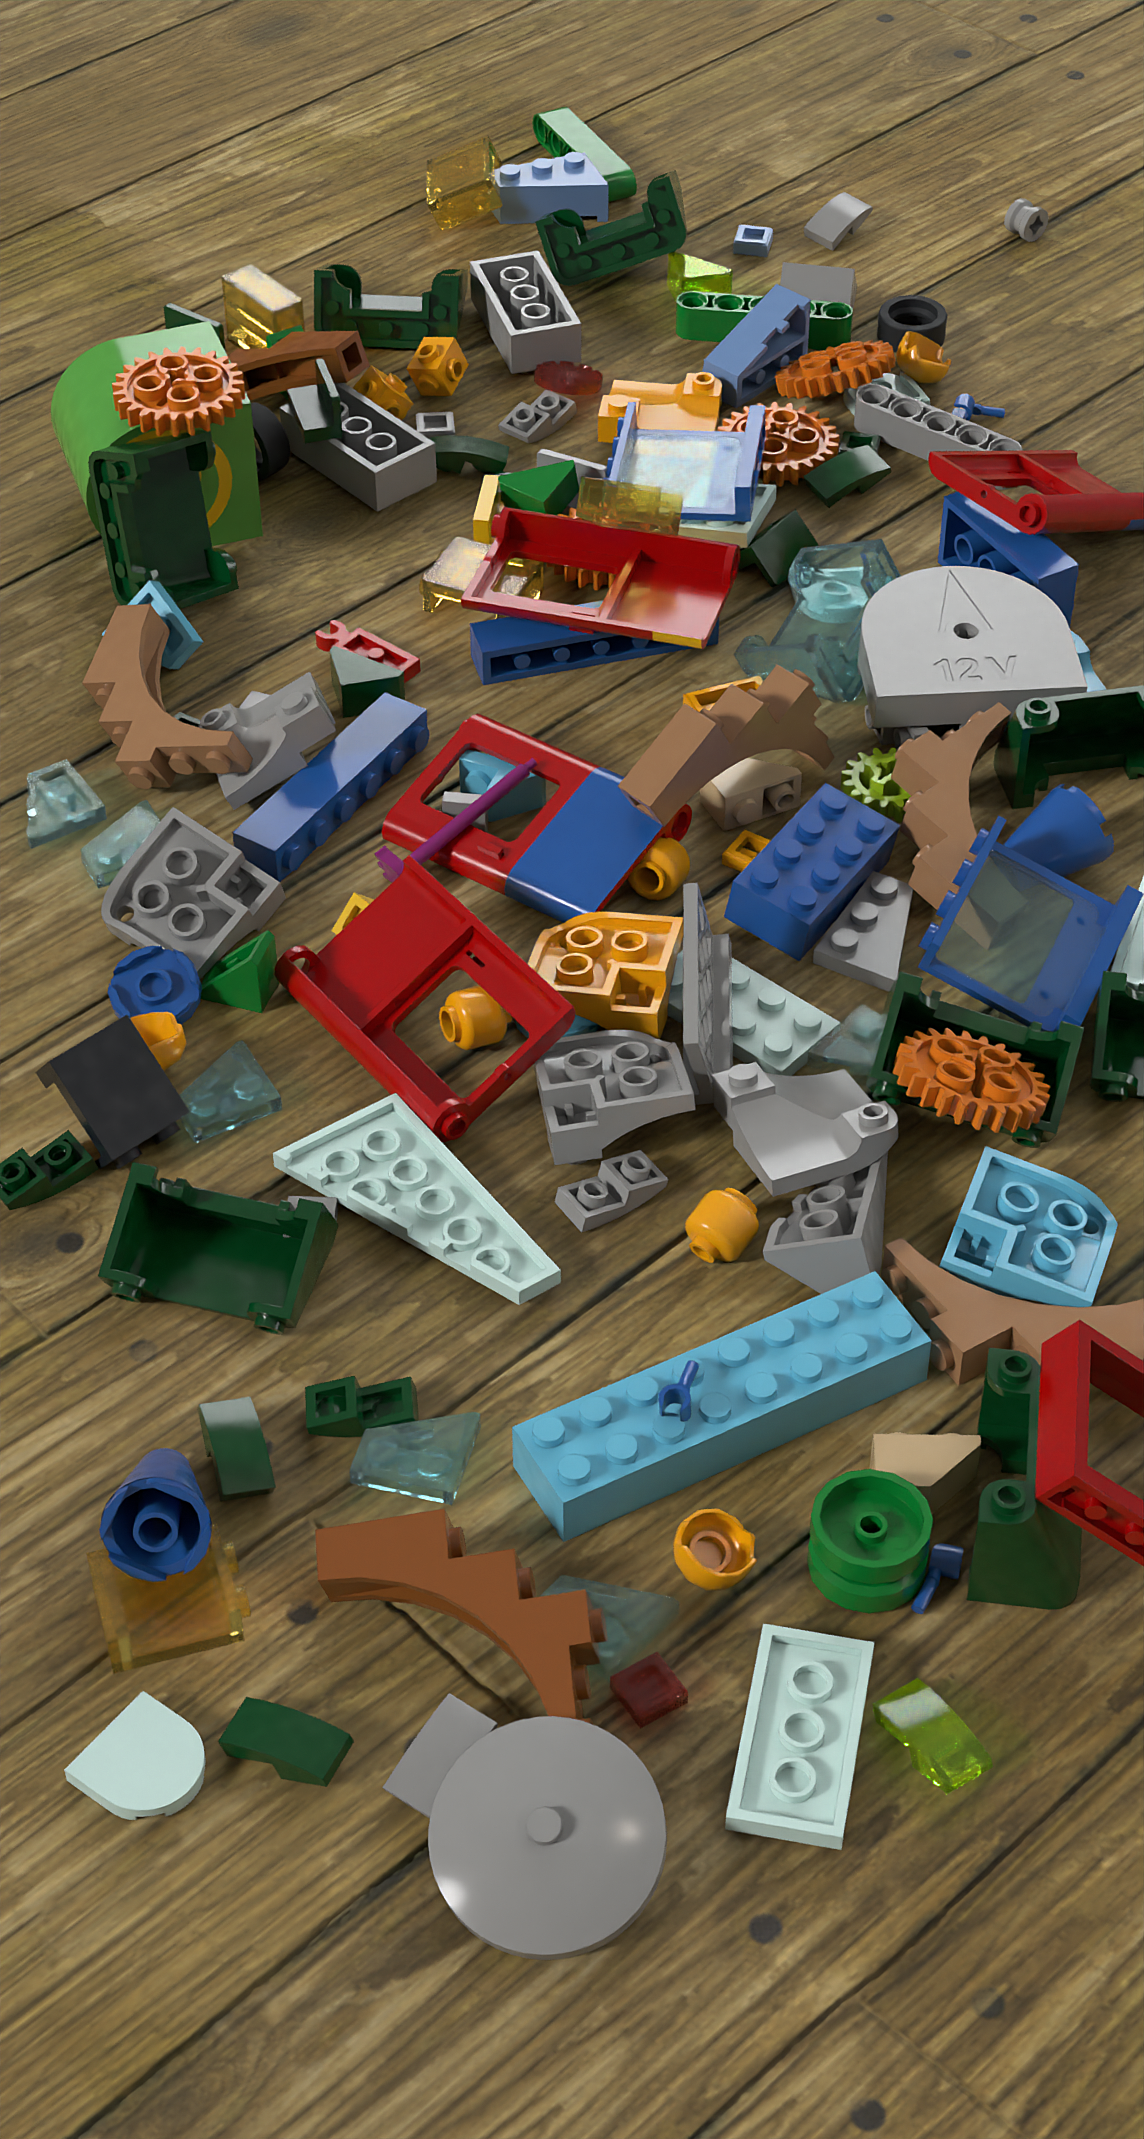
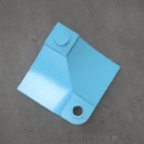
[939,1146,1118,1307]

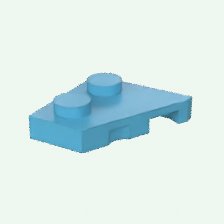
[102,580,203,670]

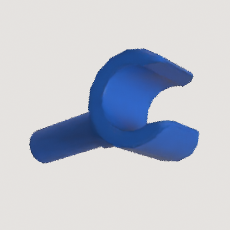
[952,394,1005,421]
[658,1360,699,1422]
[911,1543,964,1614]

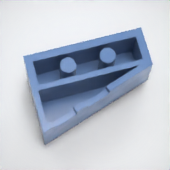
[488,152,608,224]
[703,284,811,408]

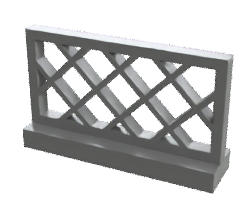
[683,882,733,1105]

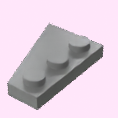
[813,871,913,992]

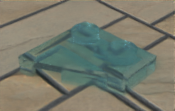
[26,759,107,849]
[80,800,160,889]
[807,1004,882,1077]
[179,1040,282,1143]
[349,1412,481,1505]
[539,1575,679,1683]

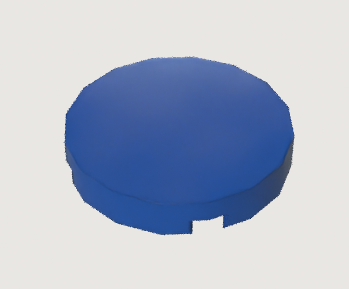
[108,946,202,1025]

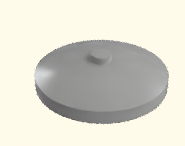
[428,1716,667,1960]

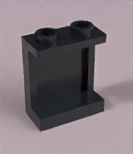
[35,1015,190,1169]

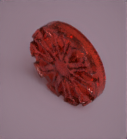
[534,360,603,395]

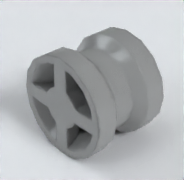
[1004,198,1049,242]

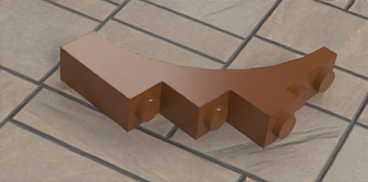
[228,331,370,400]
[315,1508,608,1725]

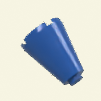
[990,784,1114,894]
[99,1448,212,1582]

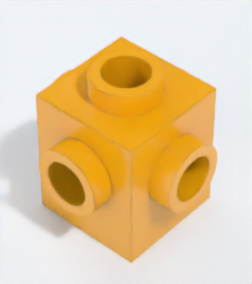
[407,337,469,396]
[353,365,414,421]

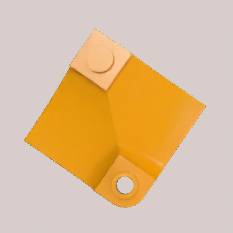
[598,372,722,464]
[528,912,684,1040]

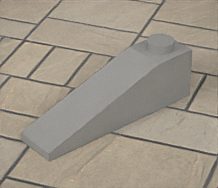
[763,1151,888,1294]

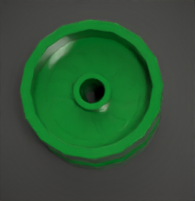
[807,1469,933,1613]

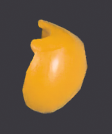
[896,331,951,383]
[130,1012,187,1071]
[673,1508,757,1590]

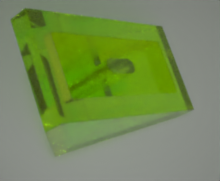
[667,251,733,302]

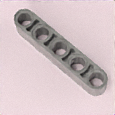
[854,384,1022,490]

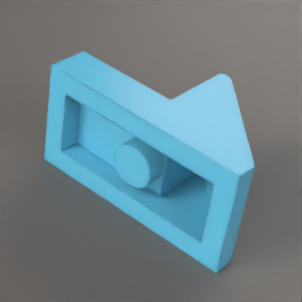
[459,750,546,822]

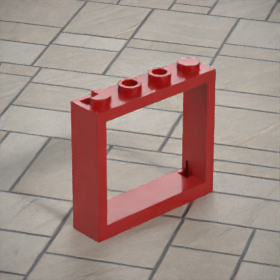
[1035,1319,1144,1566]

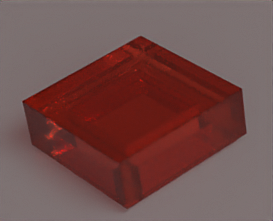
[610,1652,688,1729]

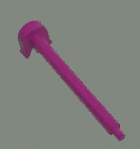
[374,758,537,882]

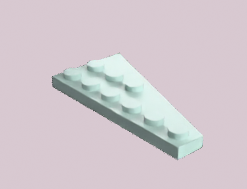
[273,1093,561,1305]

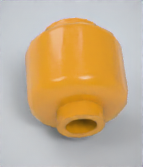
[627,837,690,900]
[439,985,512,1050]
[685,1188,759,1263]

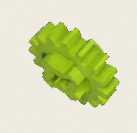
[840,748,911,823]

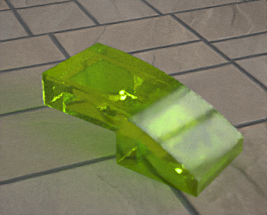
[872,1678,993,1794]

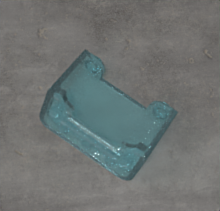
[734,539,901,703]

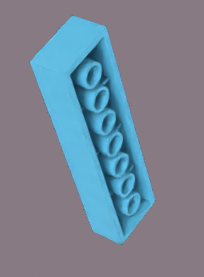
[512,1271,932,1542]

